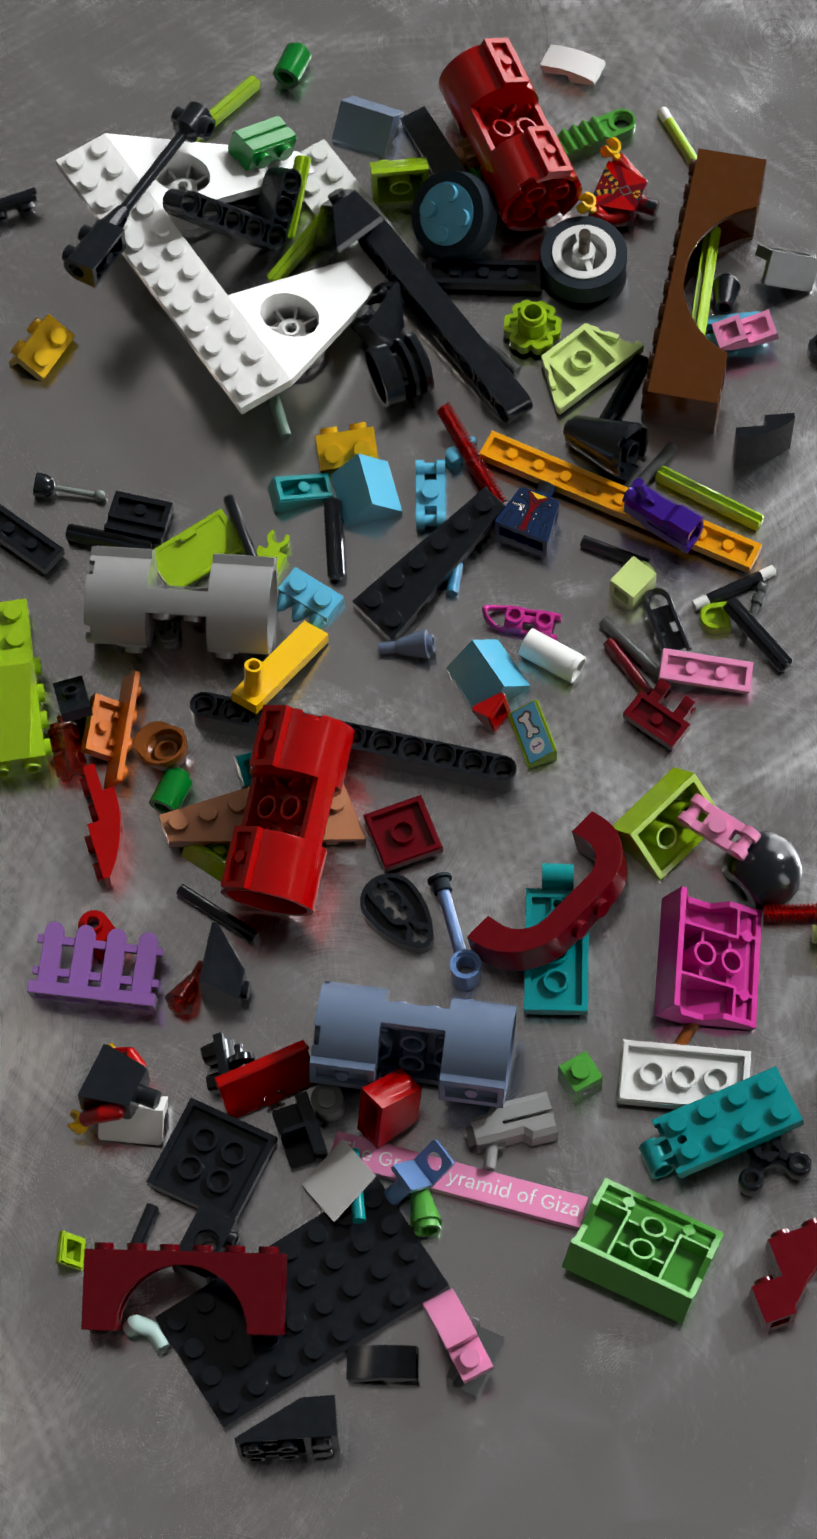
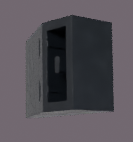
[235,1395,340,1462]

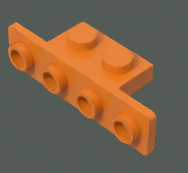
[80,670,142,789]

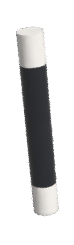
[691,565,777,612]

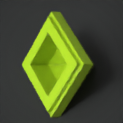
[56,1230,86,1271]

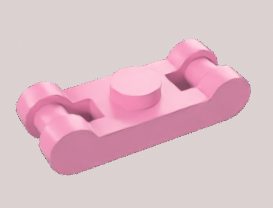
[677,793,761,861]

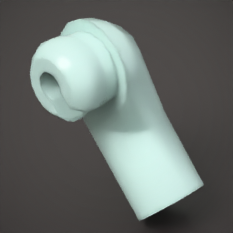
[123,1314,170,1353]

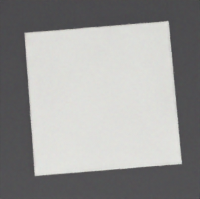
[302,1139,376,1222]

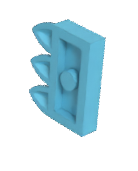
[277,567,344,629]

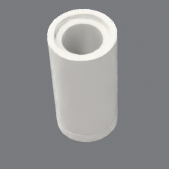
[518,628,586,684]

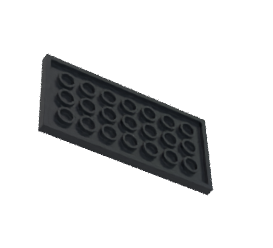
[155,1178,449,1431]

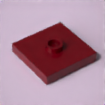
[363,795,443,873]

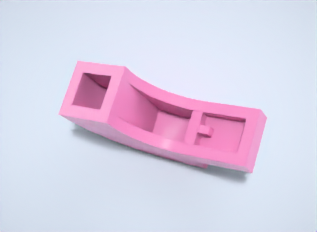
[422,1288,494,1384]

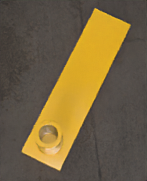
[231,621,329,714]

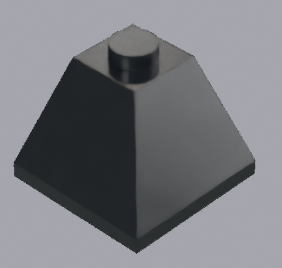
[313,188,384,253]
[199,922,251,1010]

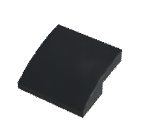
[732,413,795,468]

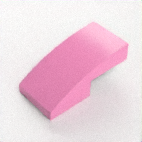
[712,309,779,351]

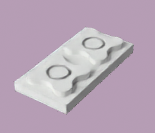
[617,1039,751,1109]

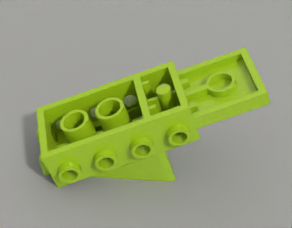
[0,598,53,778]

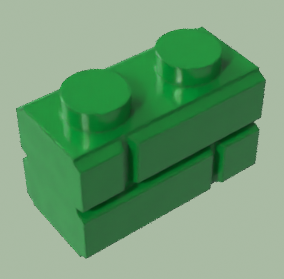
[228,116,297,171]

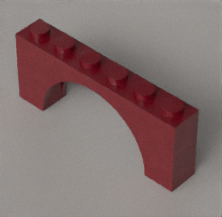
[81,1242,287,1335]

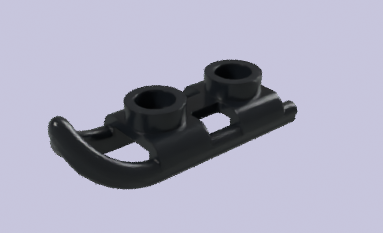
[0,187,37,221]
[643,588,692,652]

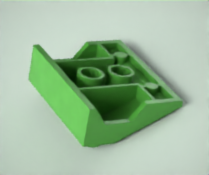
[562,1178,724,1324]

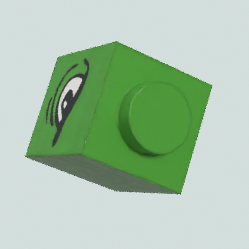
[558,1051,603,1105]

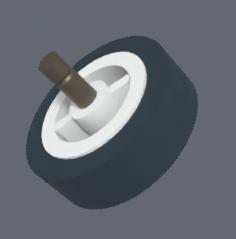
[540,216,627,303]

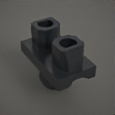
[200,1032,255,1094]

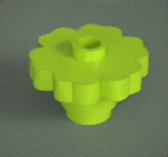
[503,300,562,355]

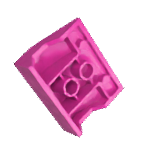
[654,886,762,1030]

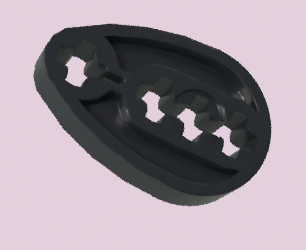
[360,873,434,954]

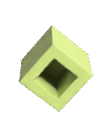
[609,556,657,611]

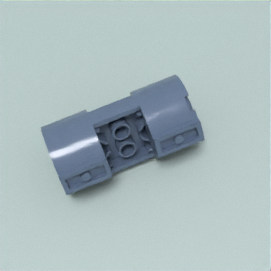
[309,981,517,1108]

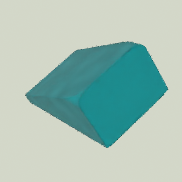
[268,473,335,512]

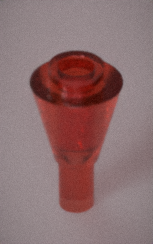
[165,960,203,1015]

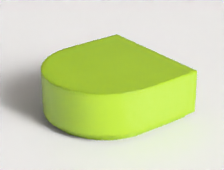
[698,601,732,635]

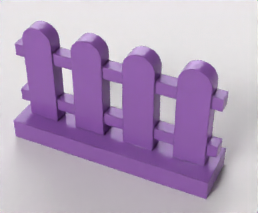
[27,921,164,1012]

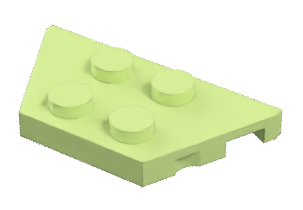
[541,323,644,415]

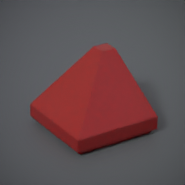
[472,692,511,733]

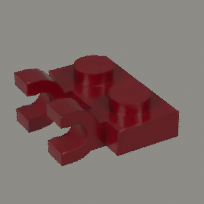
[623,678,696,751]

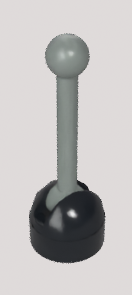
[33,472,105,502]

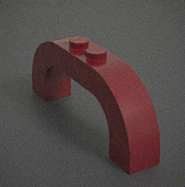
[467,811,628,971]

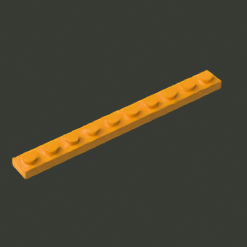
[479,430,762,574]

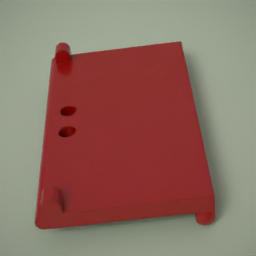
[214,1039,317,1118]

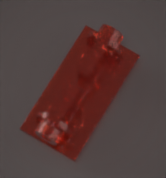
[48,715,87,782]

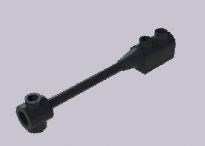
[62,101,216,288]

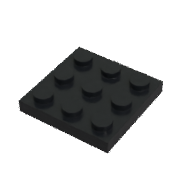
[146,1098,278,1222]

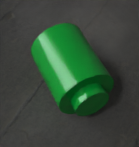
[273,42,312,87]
[149,767,193,814]

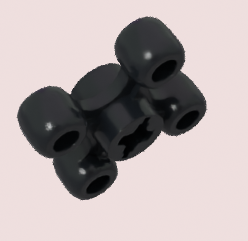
[738,1131,812,1196]

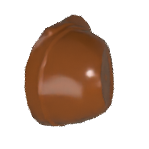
[133,721,188,771]

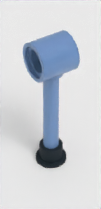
[427,872,481,991]

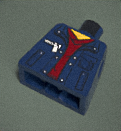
[495,481,559,556]

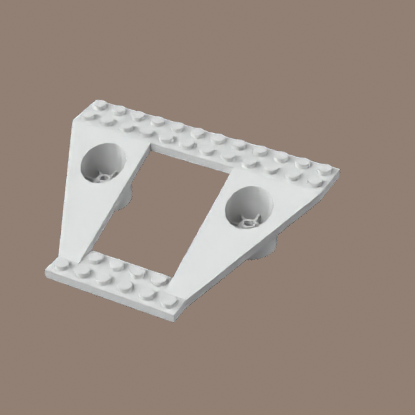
[56,133,418,414]

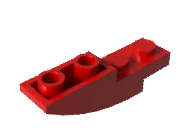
[79,763,123,891]

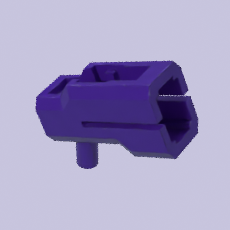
[622,478,704,553]

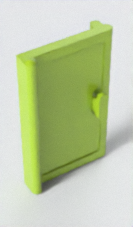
[155,508,244,587]

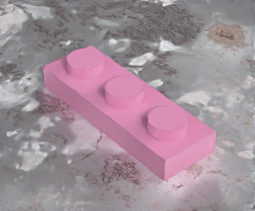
[658,648,754,694]

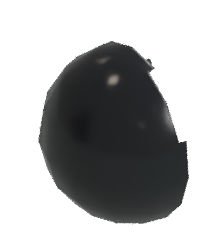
[722,831,803,910]

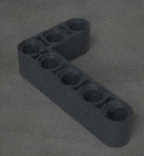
[162,167,302,250]

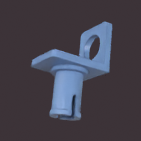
[384,1139,455,1206]

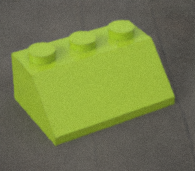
[612,767,716,880]

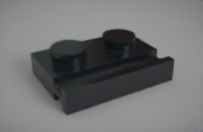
[104,491,174,545]

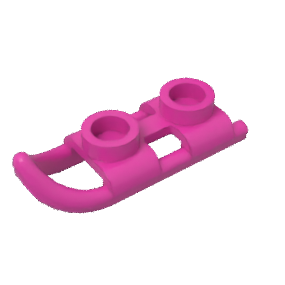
[482,605,562,641]

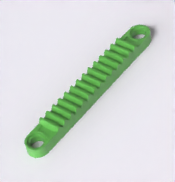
[467,109,636,178]

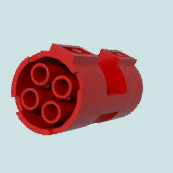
[439,38,582,231]
[220,705,355,916]

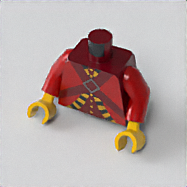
[576,137,660,228]

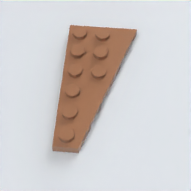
[159,783,366,847]

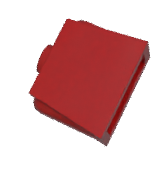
[357,1068,422,1149]

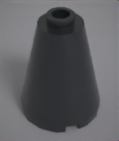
[563,415,648,481]

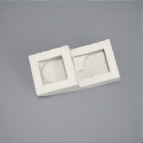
[540,44,606,85]

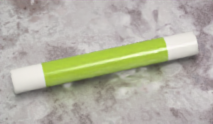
[657,107,697,165]

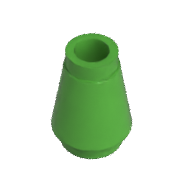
[410,1188,442,1238]

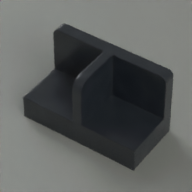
[272,1091,328,1171]

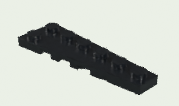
[352,487,505,641]

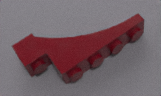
[749,1218,817,1332]

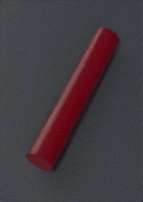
[603,638,653,695]

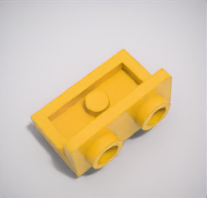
[8,313,76,381]
[314,422,379,471]

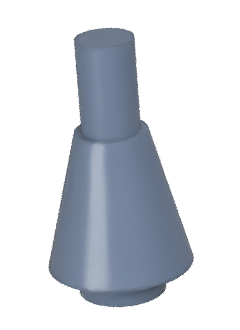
[378,629,435,659]

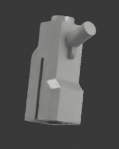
[465,1091,558,1171]

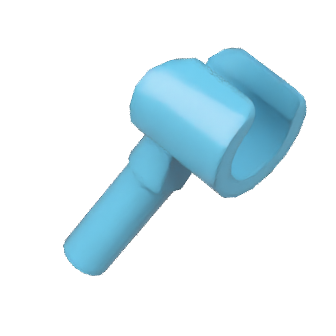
[445,436,477,470]

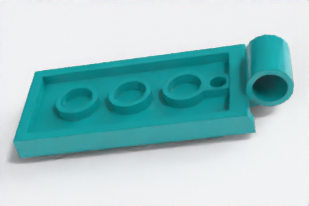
[524,863,589,1015]
[639,1066,804,1179]

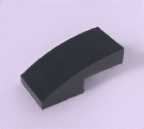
[346,1345,419,1383]

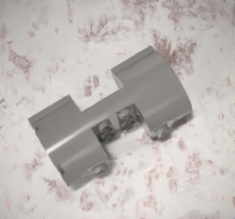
[84,546,278,659]

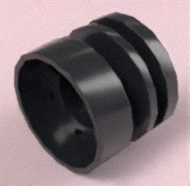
[365,332,434,407]

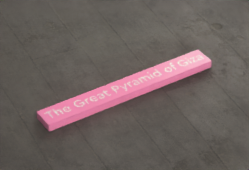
[331,1131,588,1231]

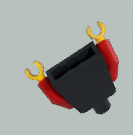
[66,1043,161,1135]

